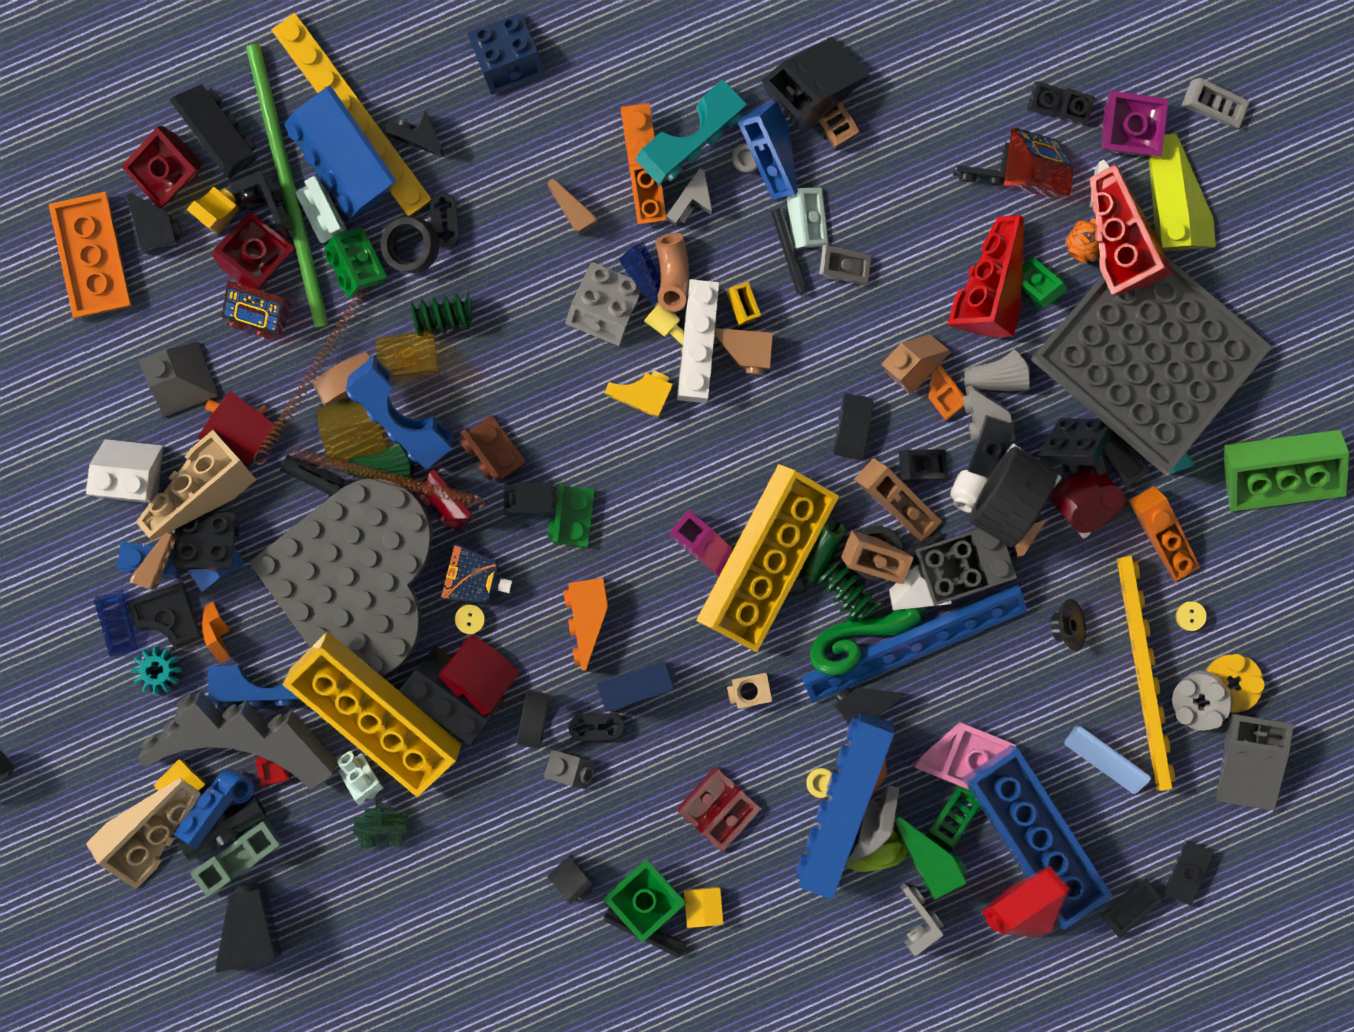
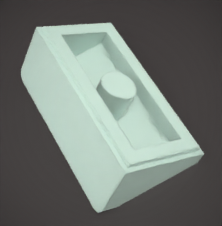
[787,188,828,249]

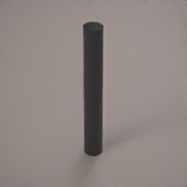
[771,208,808,295]

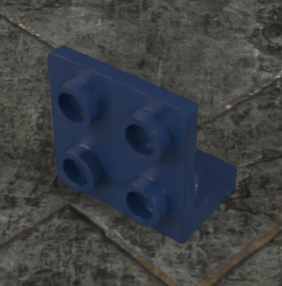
[468,13,546,96]

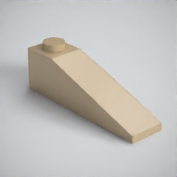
[136,430,256,541]
[86,778,200,889]

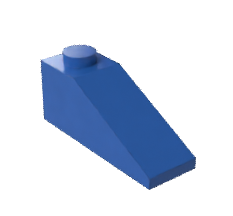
[737,101,798,200]

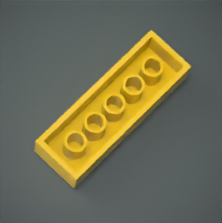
[696,464,839,652]
[283,631,462,797]

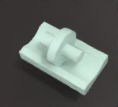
[337,751,383,806]

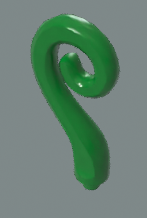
[810,607,927,676]

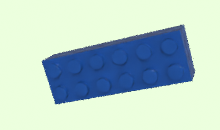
[795,711,894,900]
[962,745,1113,930]

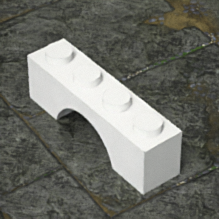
[677,279,719,403]

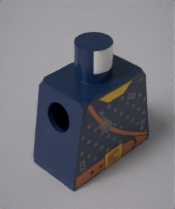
[441,544,513,603]

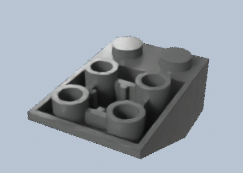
[915,529,1017,606]
[1216,714,1294,811]

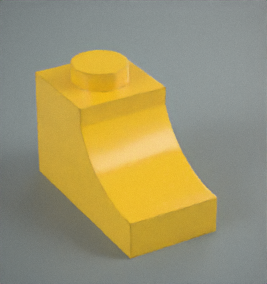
[187,187,240,236]
[604,371,672,418]

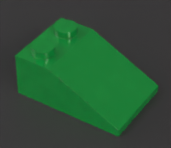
[894,813,968,899]

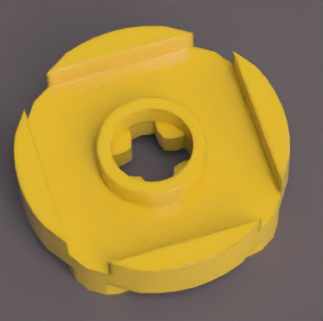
[1206,654,1265,713]

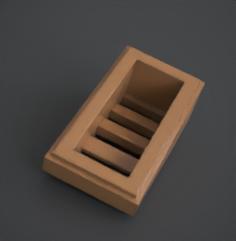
[818,102,860,149]
[548,179,598,235]
[129,532,177,590]

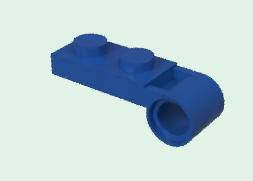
[174,769,254,850]

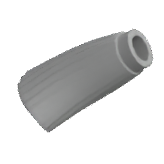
[964,349,1030,391]

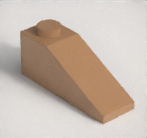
[854,458,942,541]

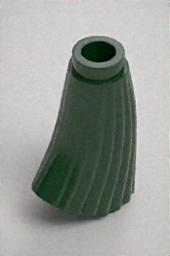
[347,443,414,483]
[801,518,848,583]

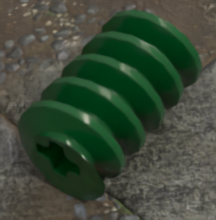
[411,292,473,337]
[817,559,881,622]

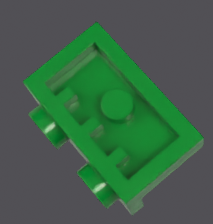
[324,227,387,298]
[547,484,595,548]

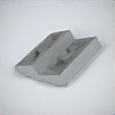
[849,785,899,861]

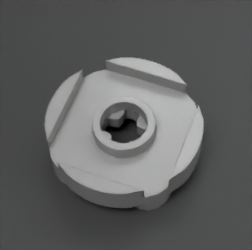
[1172,671,1233,730]

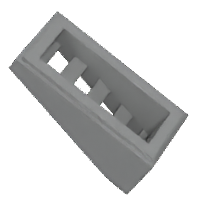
[1182,78,1250,129]

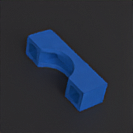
[346,356,453,469]
[208,666,307,707]

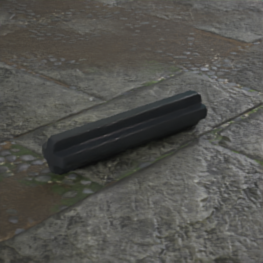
[604,907,686,958]

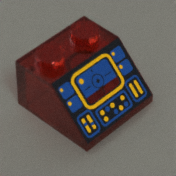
[1004,128,1074,197]
[221,280,291,340]

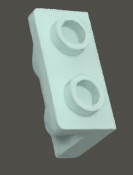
[296,176,347,243]

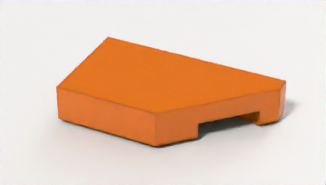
[928,364,964,421]

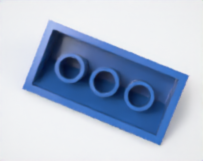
[284,85,397,220]

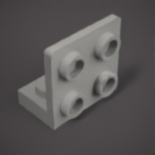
[565,262,644,346]
[900,883,944,956]

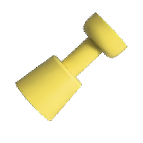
[644,304,684,353]

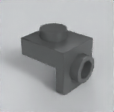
[544,749,595,789]

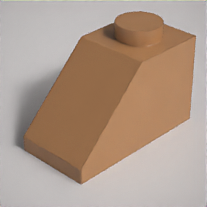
[714,328,773,375]
[881,334,951,395]
[841,530,913,585]

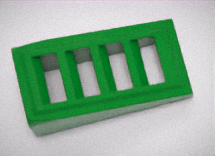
[926,786,980,851]

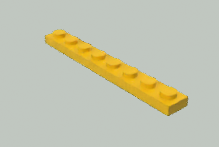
[271,13,432,217]
[1116,556,1175,791]

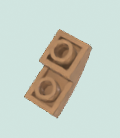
[311,351,370,406]

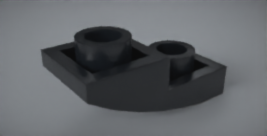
[1027,81,1095,125]
[833,393,873,460]

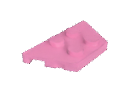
[913,722,1015,789]

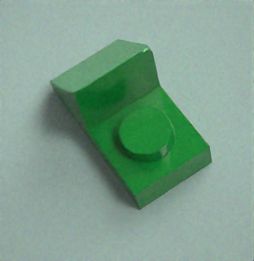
[1021,256,1068,308]

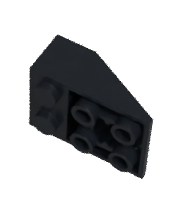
[761,36,870,133]

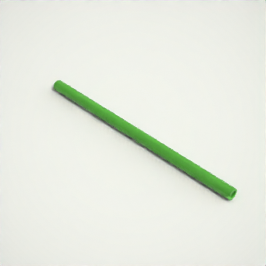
[246,43,329,329]

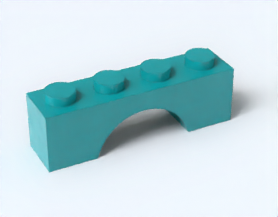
[635,79,747,185]

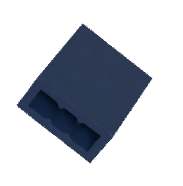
[597,662,678,712]

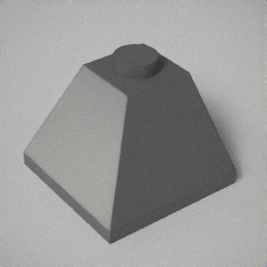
[139,342,219,417]

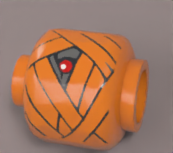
[1066,218,1100,264]

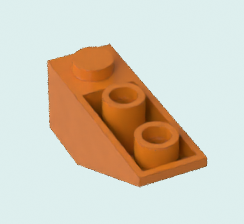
[1129,486,1200,582]
[564,578,608,671]

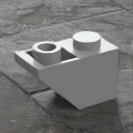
[962,385,1015,442]

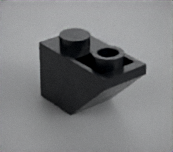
[547,855,594,905]

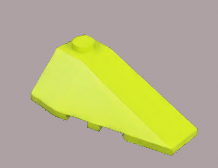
[1148,134,1216,252]

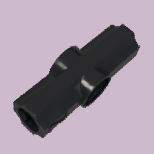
[177,795,267,861]

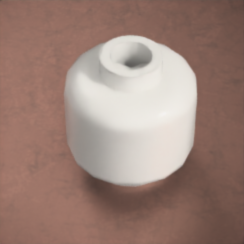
[950,470,988,513]

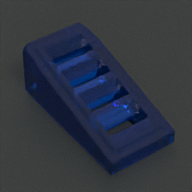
[618,242,661,305]
[94,590,139,657]

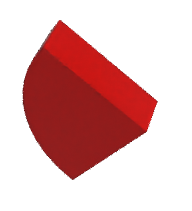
[255,757,291,787]

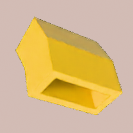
[726,282,761,327]
[153,759,205,791]
[684,887,723,928]

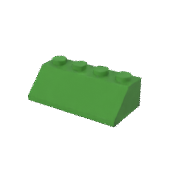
[1224,430,1349,512]

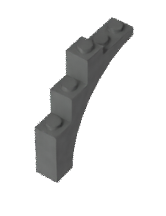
[137,691,337,790]

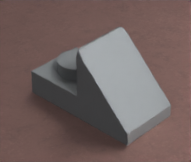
[666,168,712,226]
[819,245,871,284]

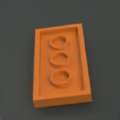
[48,191,132,319]

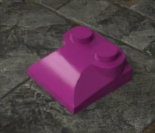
[1101,91,1169,157]

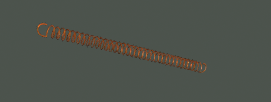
[254,285,376,465]
[290,447,485,507]

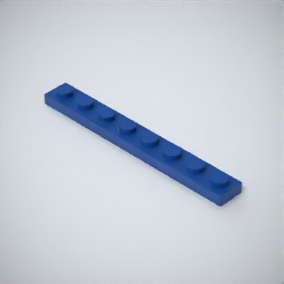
[801,584,1027,703]

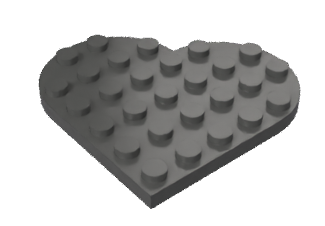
[249,479,433,676]

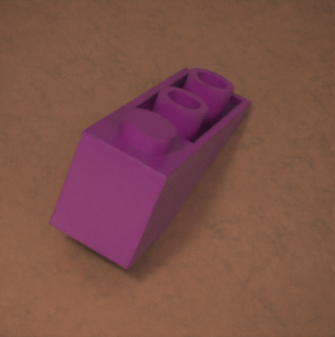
[668,510,734,578]

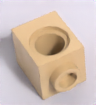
[727,672,772,709]

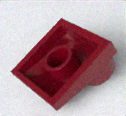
[121,126,201,209]
[212,211,295,291]
[1049,465,1129,540]
[418,469,475,532]

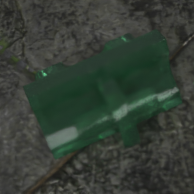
[353,799,408,848]

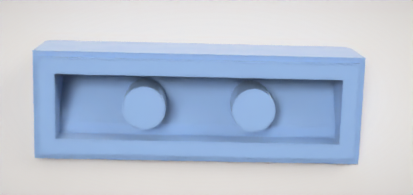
[1064,726,1151,794]

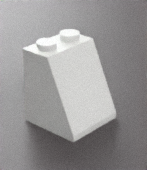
[86,439,164,503]

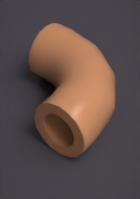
[655,233,690,312]

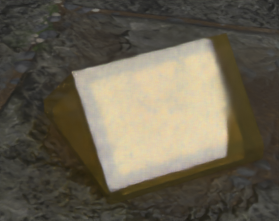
[376,330,440,382]
[316,400,387,465]

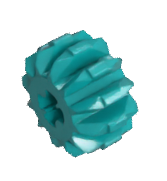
[131,645,183,695]

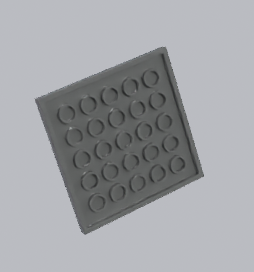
[1031,256,1272,475]

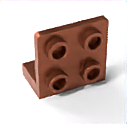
[460,415,526,483]

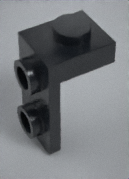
[953,142,1021,186]

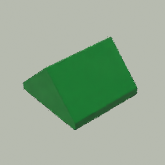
[603,859,686,943]

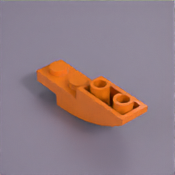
[620,102,667,224]

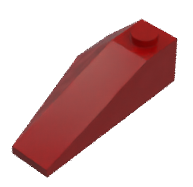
[1090,164,1174,296]
[948,215,1024,337]
[981,866,1070,937]

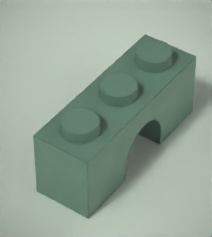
[190,820,284,897]

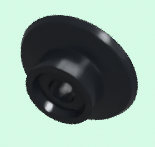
[1051,599,1086,651]

